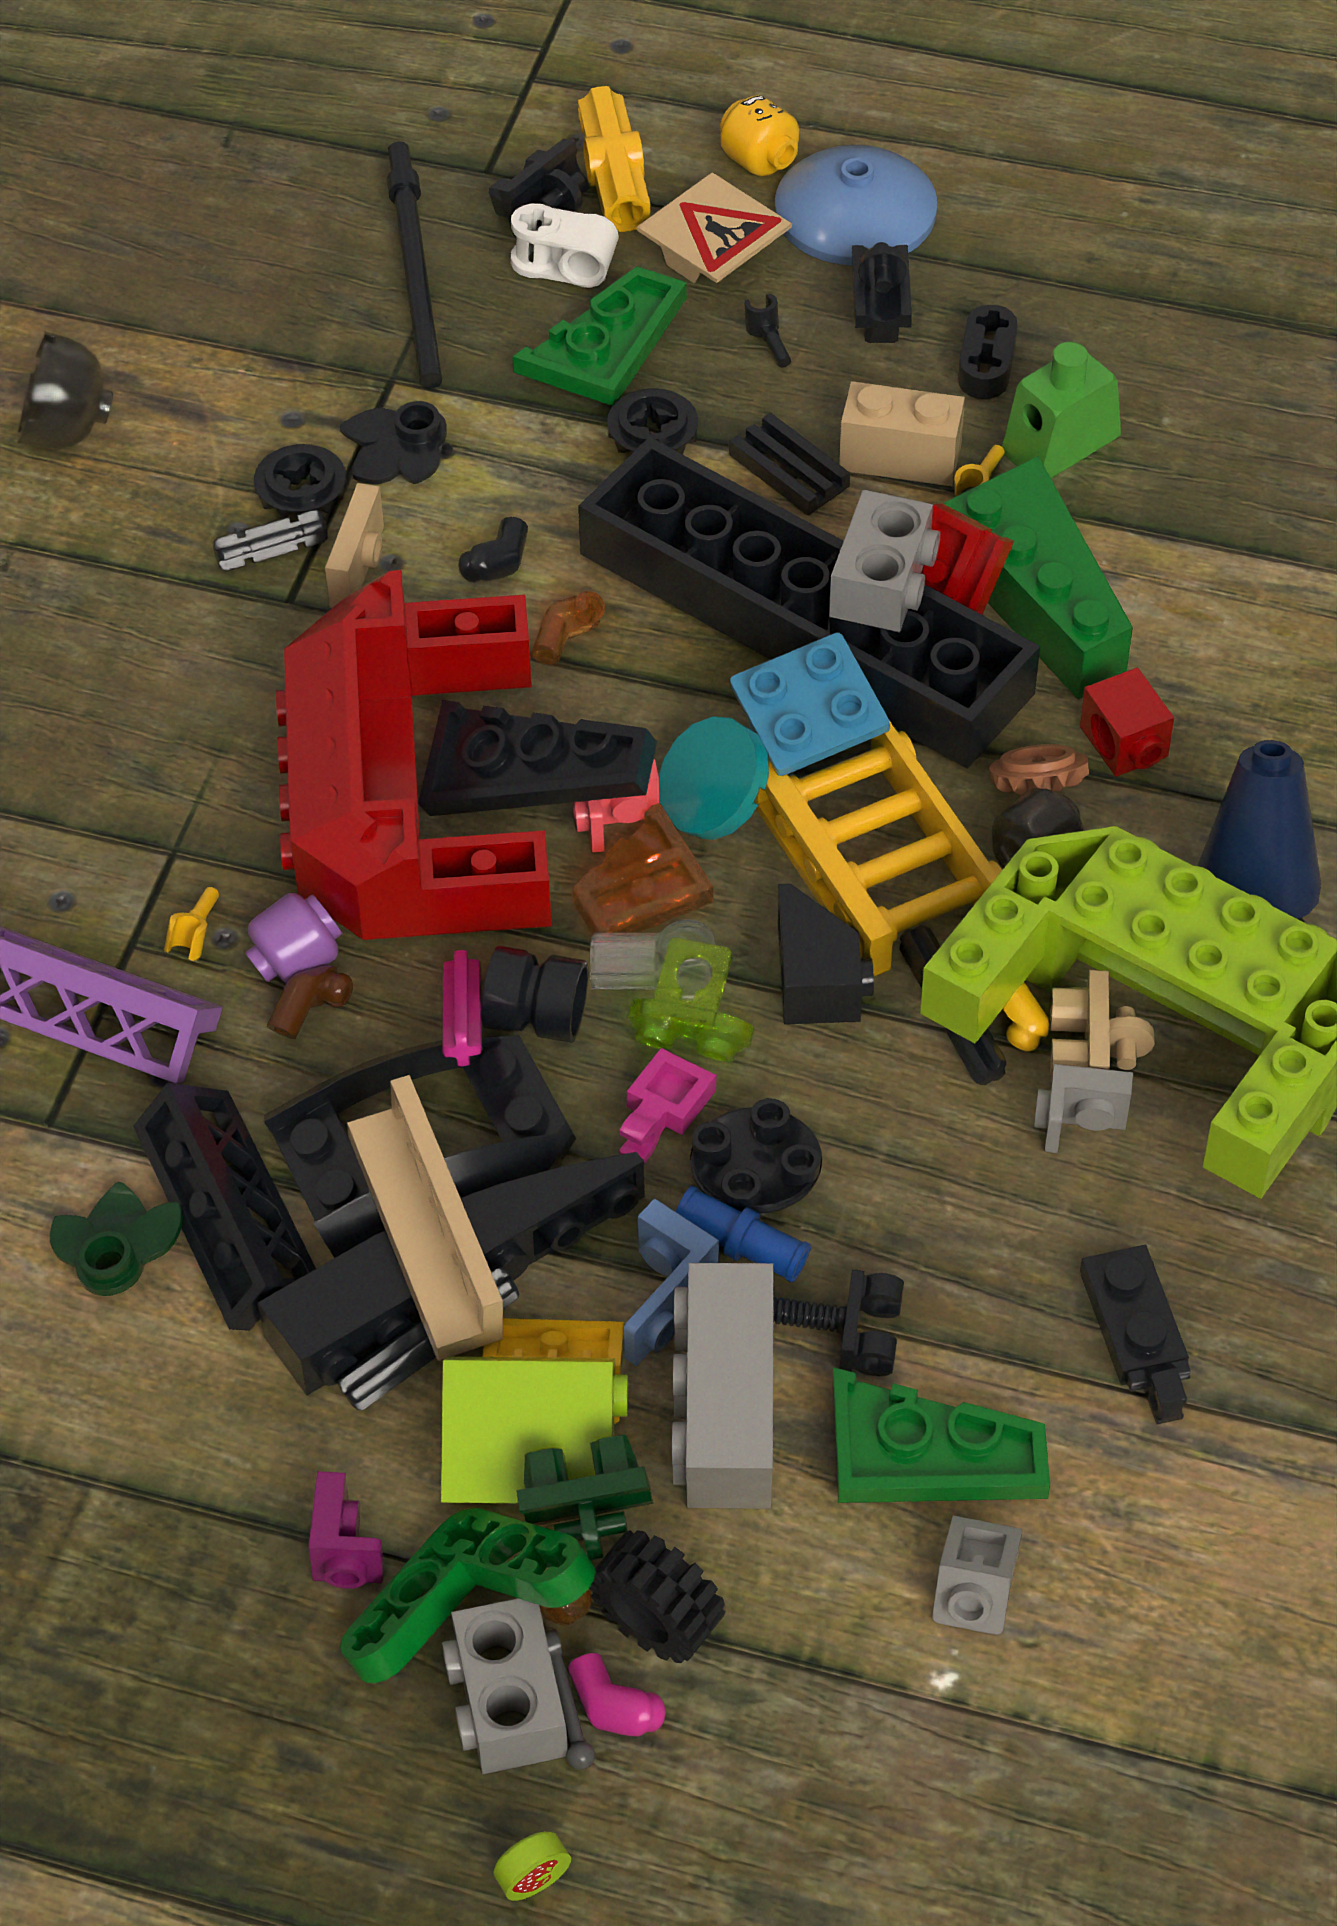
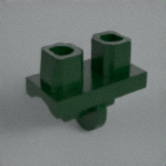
[516,1435,654,1560]

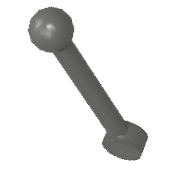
[545,1629,595,1770]

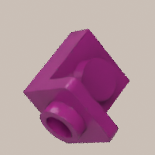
[308,1471,384,1589]

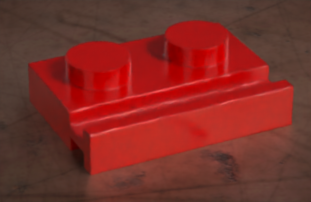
[921,503,1014,615]

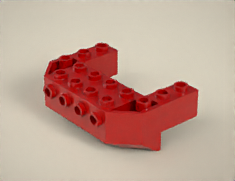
[276,570,552,940]

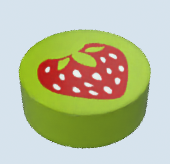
[493,1831,571,1901]

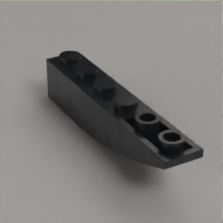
[258,1152,645,1395]

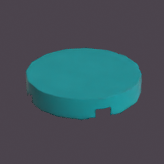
[659,716,769,840]

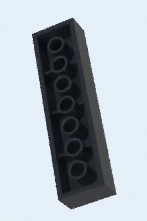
[578,437,1040,769]

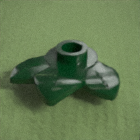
[50,1182,183,1296]

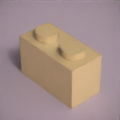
[839,381,965,486]

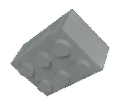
[672,1263,773,1509]

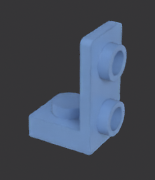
[624,1198,719,1366]

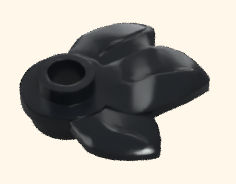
[340,401,447,484]

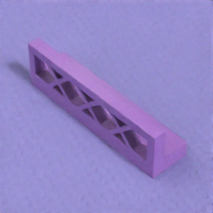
[0,926,223,1084]

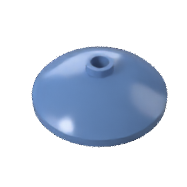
[775,145,937,266]

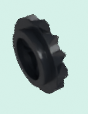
[607,388,698,454]
[254,444,347,518]

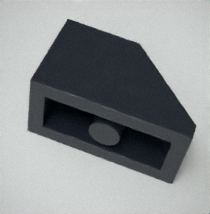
[777,884,874,1024]

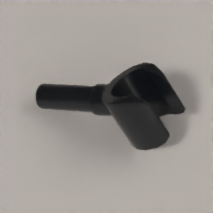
[744,294,791,368]

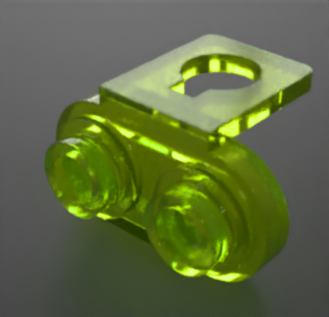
[627,937,755,1062]

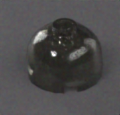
[17,331,113,451]

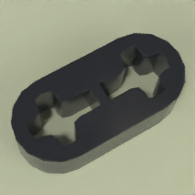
[958,304,1017,399]

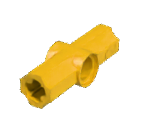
[578,86,650,232]

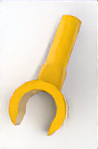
[954,445,1005,497]
[164,887,219,961]

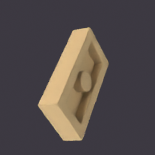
[325,483,384,608]

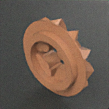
[989,744,1089,795]

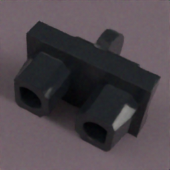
[489,139,590,237]
[852,242,912,343]

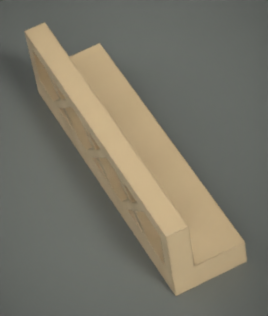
[347,1075,503,1361]

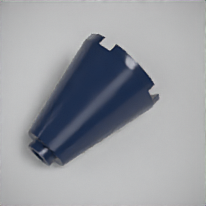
[1197,740,1321,919]

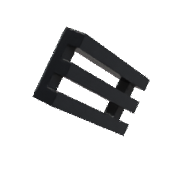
[729,412,850,516]

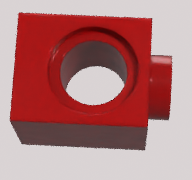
[1080,667,1174,777]

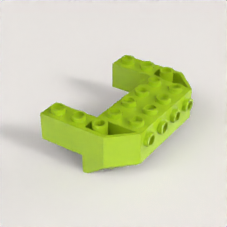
[920,826,1337,1199]

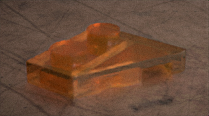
[573,803,713,948]

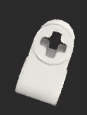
[510,203,619,288]

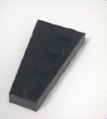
[418,700,657,816]

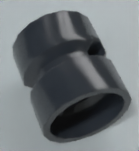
[481,946,589,1043]

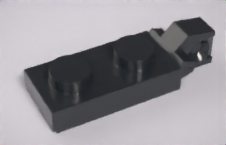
[1080,1244,1191,1425]

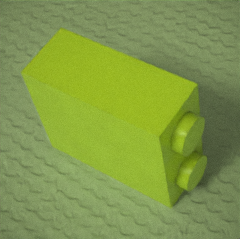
[441,1356,628,1503]

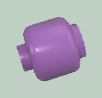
[245,893,343,984]

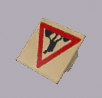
[637,172,792,283]

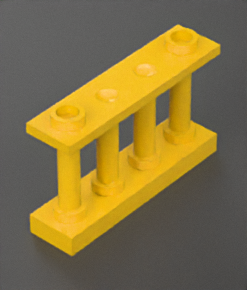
[753,721,1002,976]

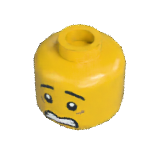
[720,95,799,177]

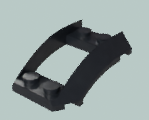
[263,1035,576,1258]

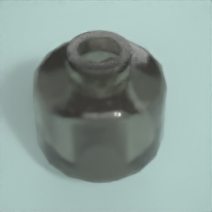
[992,787,1084,868]

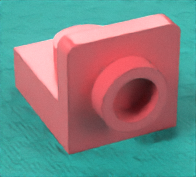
[572,759,660,853]

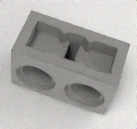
[829,490,941,632]
[442,1598,568,1775]

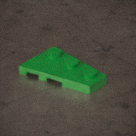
[512,266,687,406]
[832,1367,1050,1503]

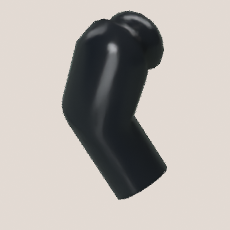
[458,517,528,583]

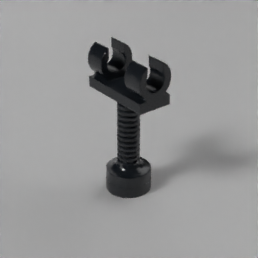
[773,1269,904,1377]

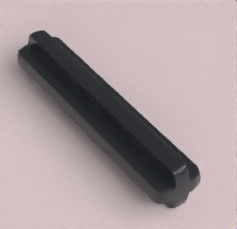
[899,925,1006,1085]
[338,1266,519,1410]

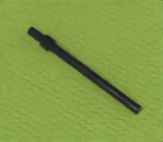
[387,141,442,389]

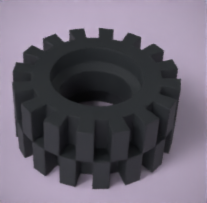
[589,1530,726,1663]

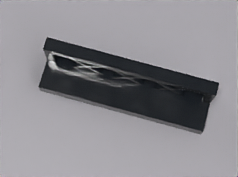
[133,1083,316,1331]

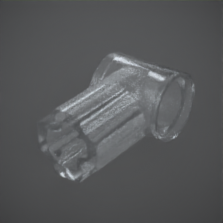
[590,919,719,1003]

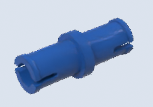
[675,1186,811,1283]

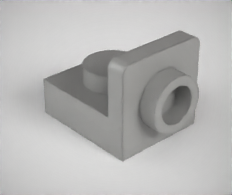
[1034,1064,1133,1153]
[932,1515,1023,1635]

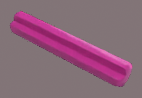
[442,950,482,1066]

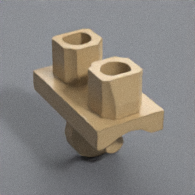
[1050,970,1155,1082]

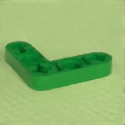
[340,1508,596,1683]

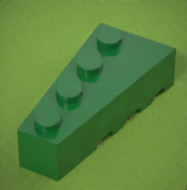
[943,456,1133,700]

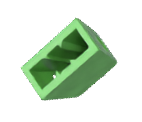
[1002,342,1121,478]

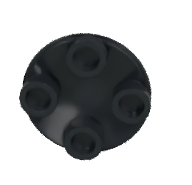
[690,1098,822,1214]

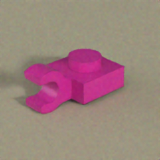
[619,1048,717,1164]

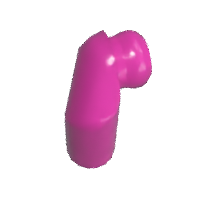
[568,1653,666,1736]

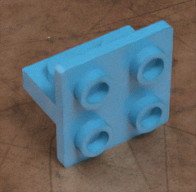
[730,633,890,776]

